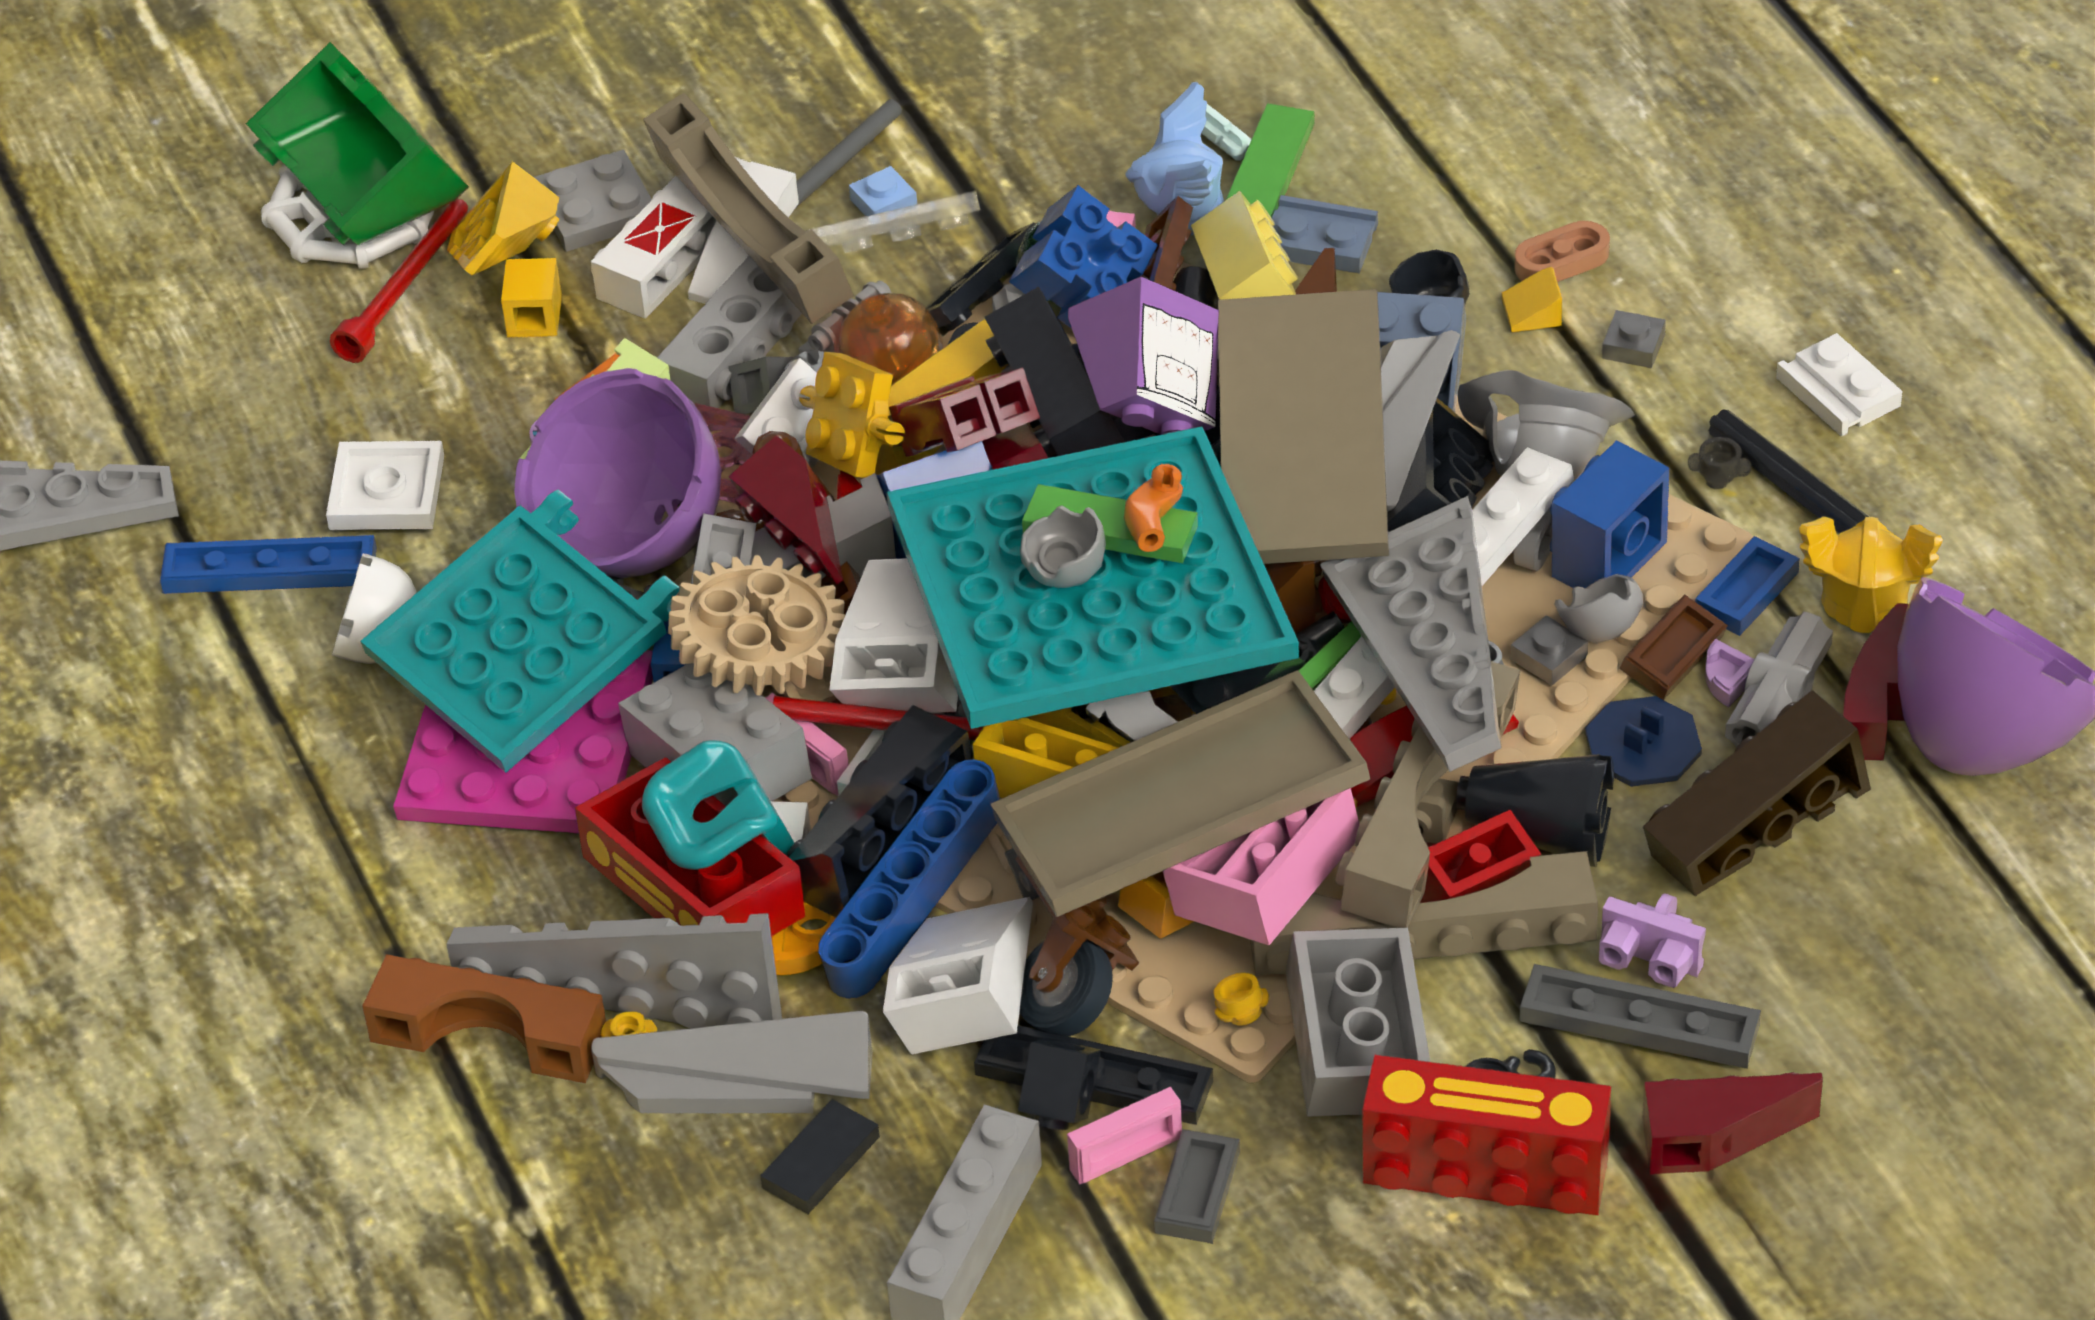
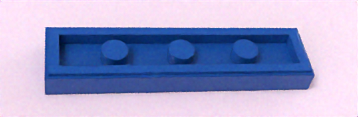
[160,535,377,594]

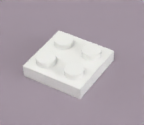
[326,441,444,530]

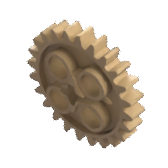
[668,555,845,696]

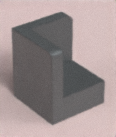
[728,357,794,417]

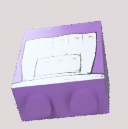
[1068,277,1219,435]

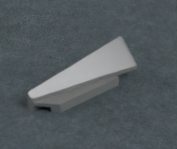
[1380,330,1460,512]
[592,1011,873,1113]

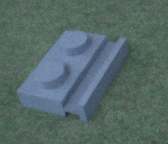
[1272,195,1378,274]

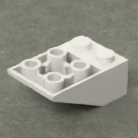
[829,558,958,712]
[883,897,1033,1055]

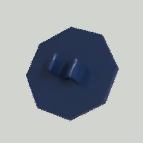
[1585,696,1702,787]

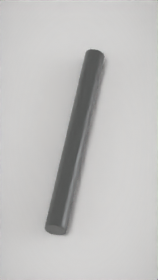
[796,99,902,208]

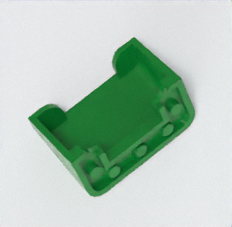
[245,42,469,246]

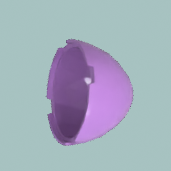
[514,368,721,578]
[1897,577,2095,776]

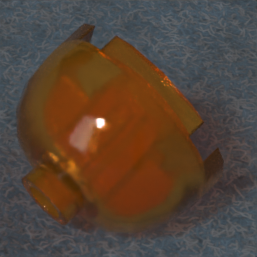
[838,293,943,385]

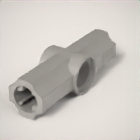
[1725,611,1833,748]

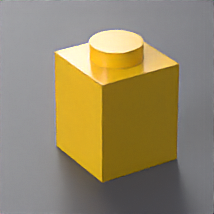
[501,258,562,338]

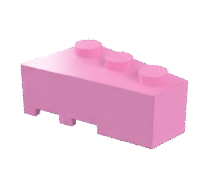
[1163,788,1360,945]

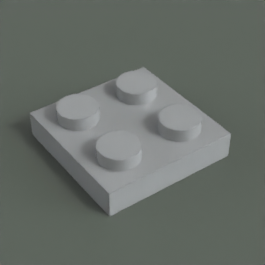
[534,149,652,252]

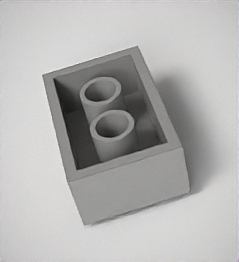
[618,663,812,806]
[1286,928,1430,1116]

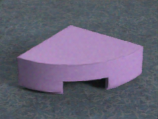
[1705,639,1754,707]

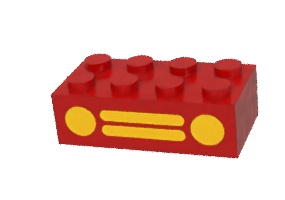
[575,757,806,937]
[1362,1054,1612,1216]

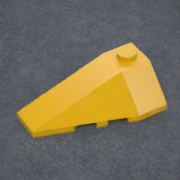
[447,161,559,276]
[875,319,1008,475]

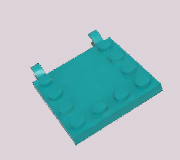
[360,489,680,773]

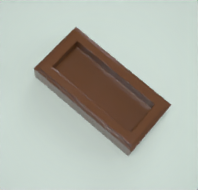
[1620,594,1728,700]

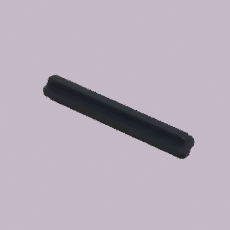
[1708,409,1869,534]

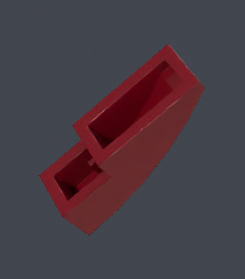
[1843,603,1908,761]

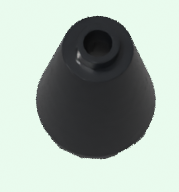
[1456,754,1614,867]

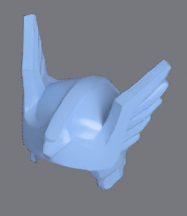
[1125,82,1224,236]

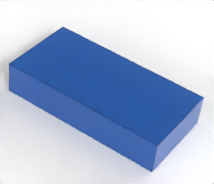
[1695,536,1800,636]

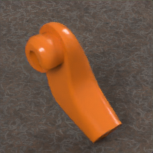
[1124,464,1183,552]

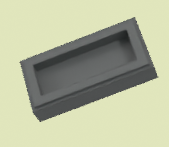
[1154,1129,1240,1244]

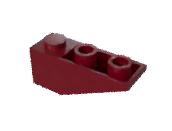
[728,435,843,585]
[1642,1072,1823,1174]

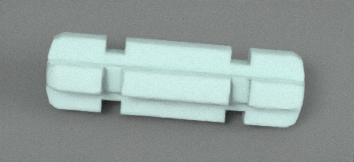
[1202,104,1252,161]

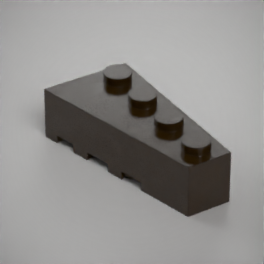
[1643,690,1871,896]

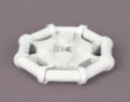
[261,164,434,269]

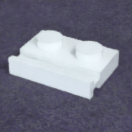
[1776,333,1902,437]

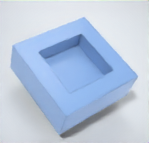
[849,166,918,227]

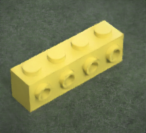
[1191,191,1298,300]

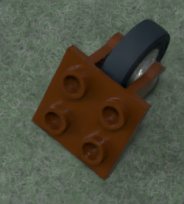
[1015,856,1139,1036]

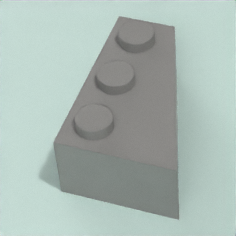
[750,473,896,579]

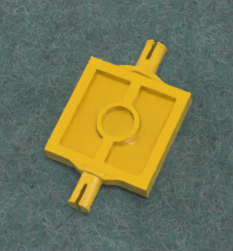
[799,351,905,478]

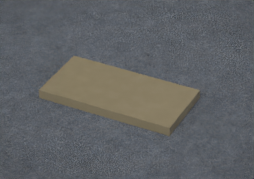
[1218,289,1389,564]
[991,670,1370,917]

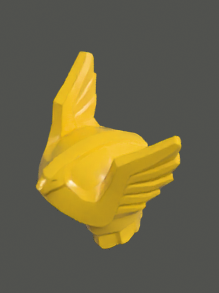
[1799,516,1943,633]

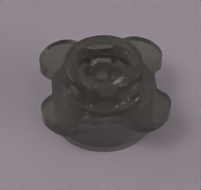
[1688,437,1751,489]

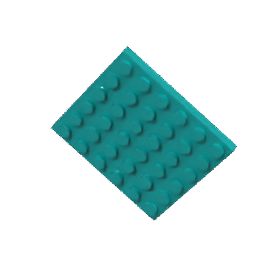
[887,426,1299,729]

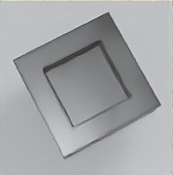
[1602,310,1666,368]
[1510,615,1588,686]

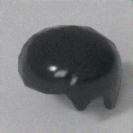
[1389,249,1470,304]

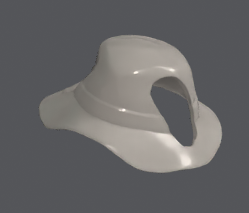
[1458,370,1635,480]

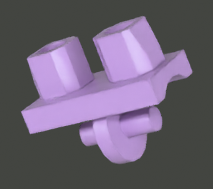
[1599,893,1706,988]

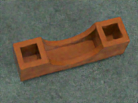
[362,954,606,1083]

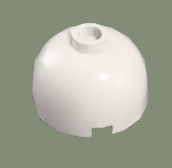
[332,553,416,664]

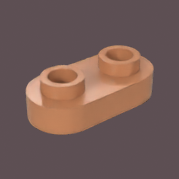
[1515,221,1610,282]

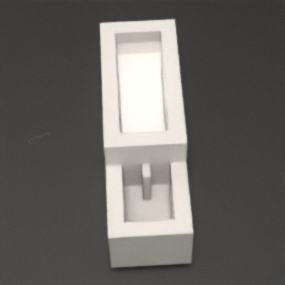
[688,161,799,304]

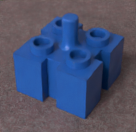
[1009,185,1157,329]

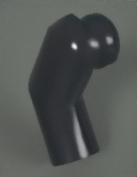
[1295,611,1345,662]

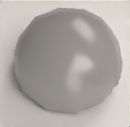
[1020,505,1106,588]
[1554,574,1643,643]

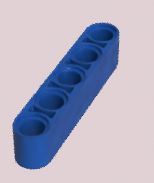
[819,759,1000,998]

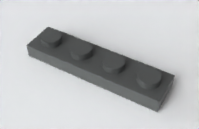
[1520,964,1761,1068]

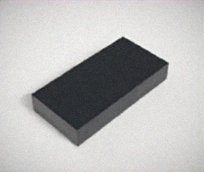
[760,1099,880,1214]

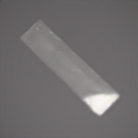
[805,191,980,253]

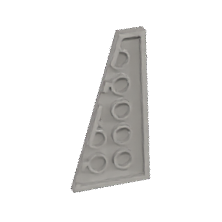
[0,461,178,551]
[1320,496,1501,772]
[446,913,782,1028]

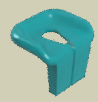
[642,740,795,870]

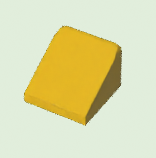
[1501,267,1562,332]

